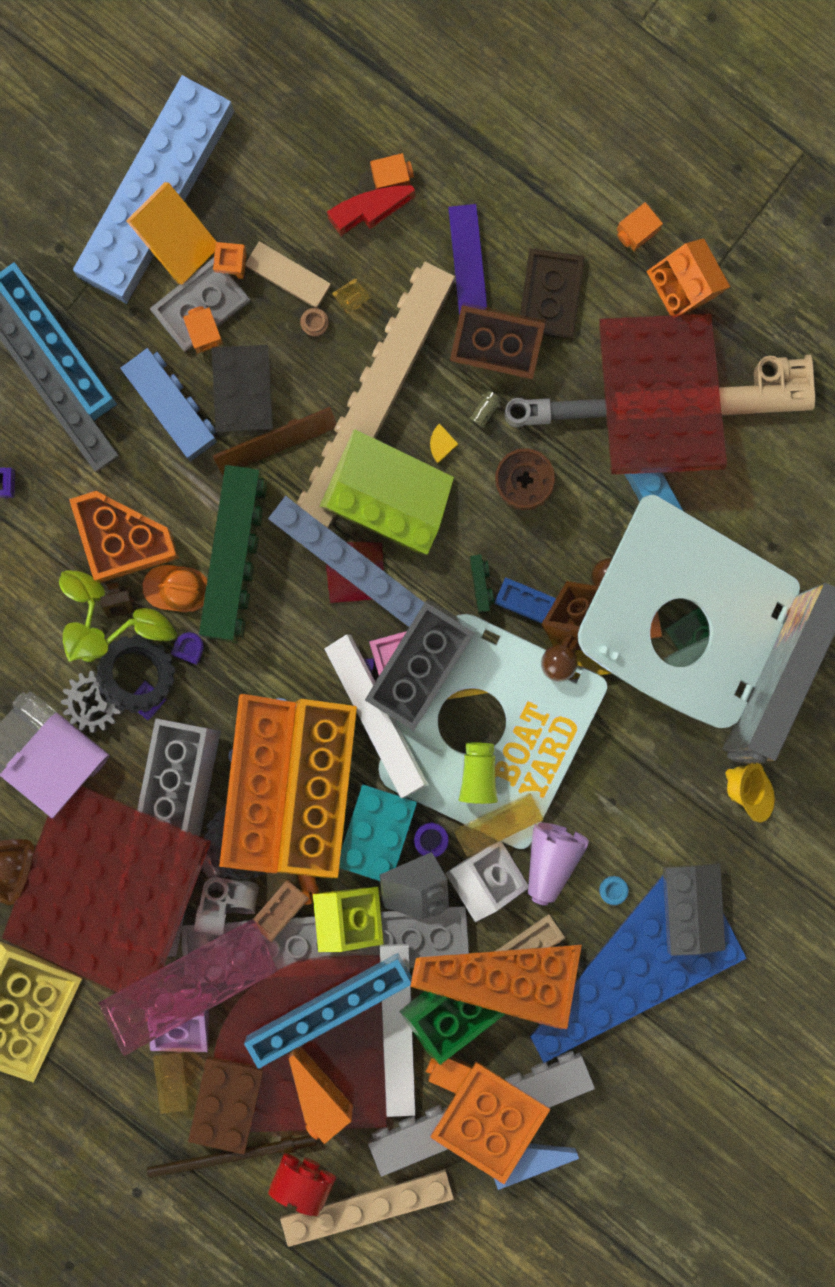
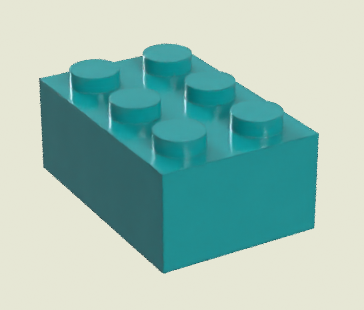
[339,784,417,881]

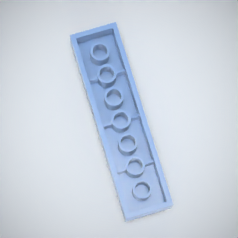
[73,75,234,304]

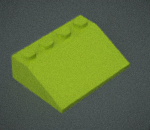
[319,429,454,555]

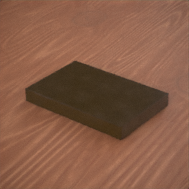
[520,248,585,340]

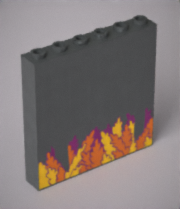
[722,583,835,764]

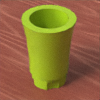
[458,742,498,804]

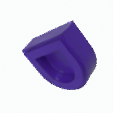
[171,632,204,665]

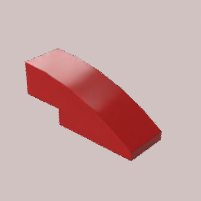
[327,185,415,236]

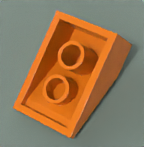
[289,1046,353,1144]

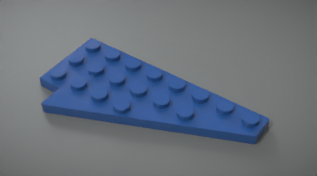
[530,875,746,1063]

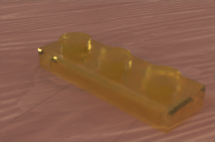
[454,792,544,857]

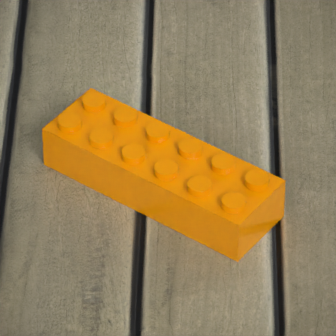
[277,699,357,878]

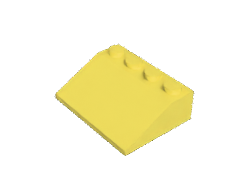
[0,942,82,1083]

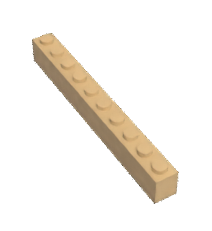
[297,262,455,529]

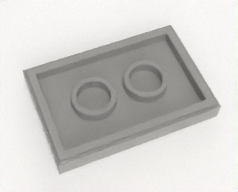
[150,258,251,353]

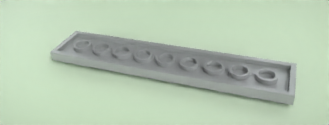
[181,906,469,983]

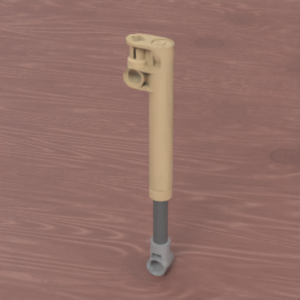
[505,355,815,428]

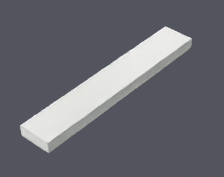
[325,635,428,798]
[380,944,415,1117]

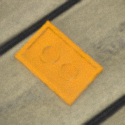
[126,182,216,285]

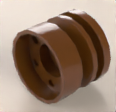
[495,448,555,511]

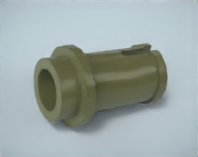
[469,391,502,428]

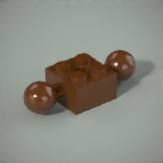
[541,558,613,682]

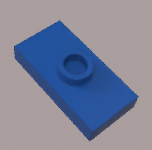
[494,577,556,624]

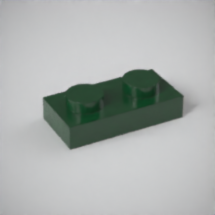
[470,554,494,614]

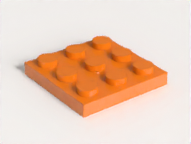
[430,1062,550,1184]

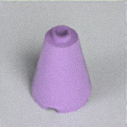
[528,822,589,905]

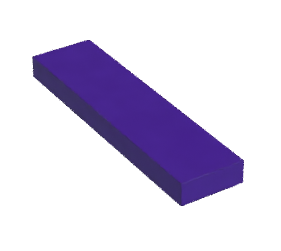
[448,204,487,315]

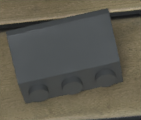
[663,864,725,956]

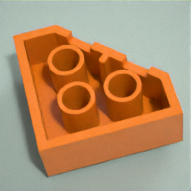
[69,491,180,583]

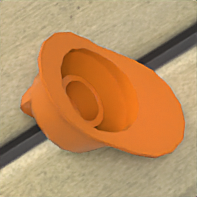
[143,565,207,612]

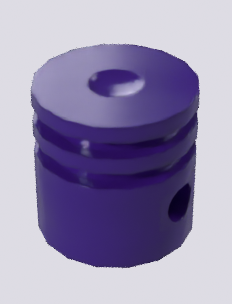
[414,822,448,857]

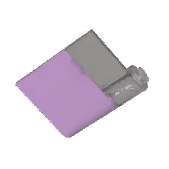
[0,691,110,819]

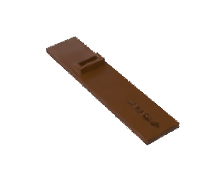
[213,407,337,476]

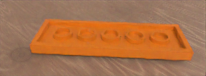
[219,694,296,873]

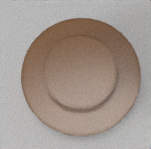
[300,308,329,336]

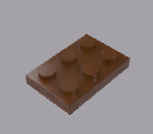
[188,1056,264,1154]

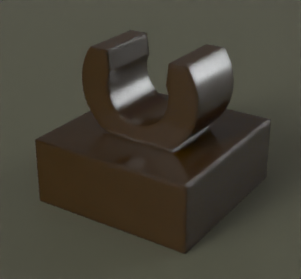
[100,582,135,618]

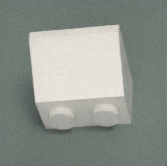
[446,840,528,922]

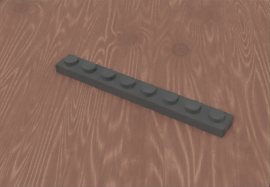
[0,291,119,473]

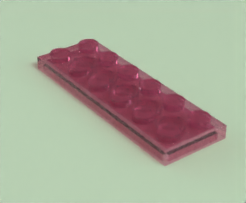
[98,919,277,1056]

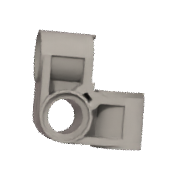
[194,877,259,935]

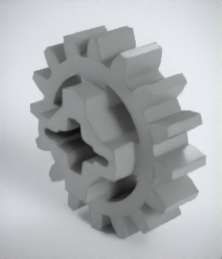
[61,671,122,732]

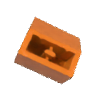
[646,238,730,320]

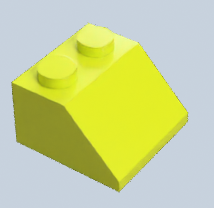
[313,887,384,952]

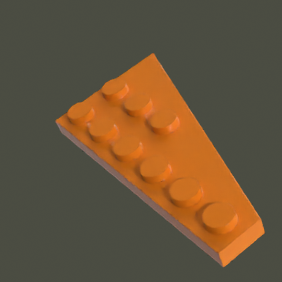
[410,945,582,1029]

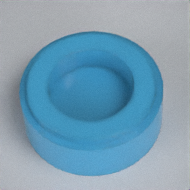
[599,876,628,905]

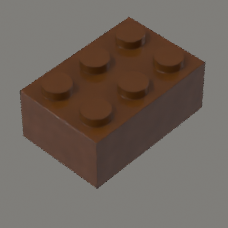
[450,302,546,379]

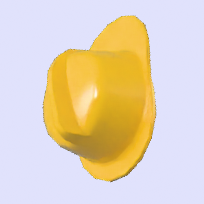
[725,763,775,823]

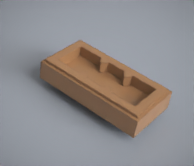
[250,879,309,942]

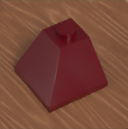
[326,542,384,603]

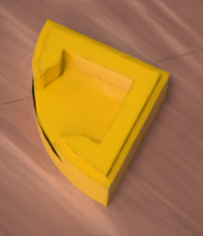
[430,424,458,464]

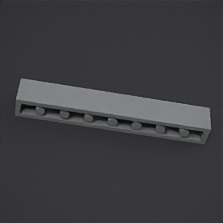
[368,1051,595,1177]

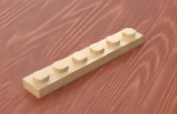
[280,1169,454,1247]

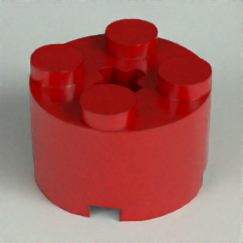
[268,1153,337,1217]

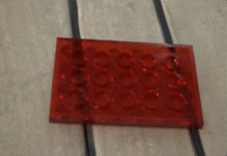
[599,314,727,475]

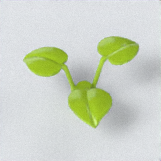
[59,570,178,662]

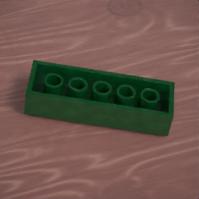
[199,465,268,643]

